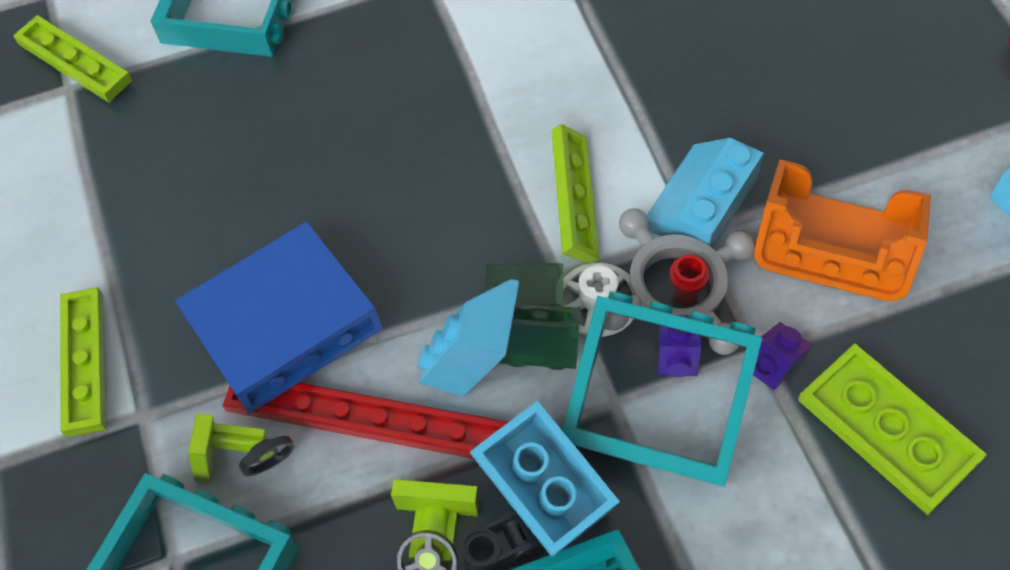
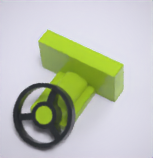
[188,413,295,483]
[391,479,480,570]

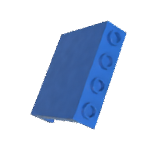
[175,221,383,415]

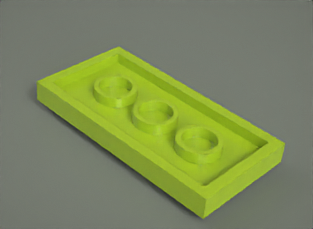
[798,344,987,515]

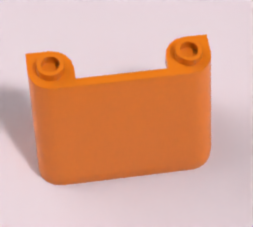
[754,159,931,302]

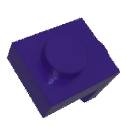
[657,315,701,377]
[753,322,813,390]

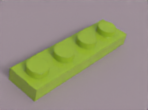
[13,15,133,103]
[551,124,600,264]
[60,287,106,438]

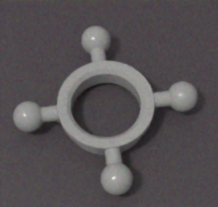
[604,208,756,355]

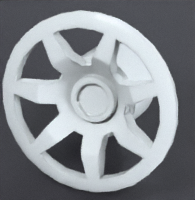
[556,263,634,337]

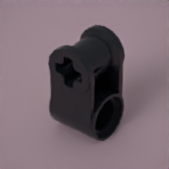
[462,510,546,570]

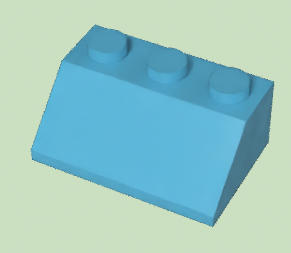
[647,138,764,249]
[417,279,519,397]
[470,400,620,557]

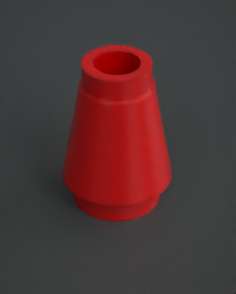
[670,254,709,305]

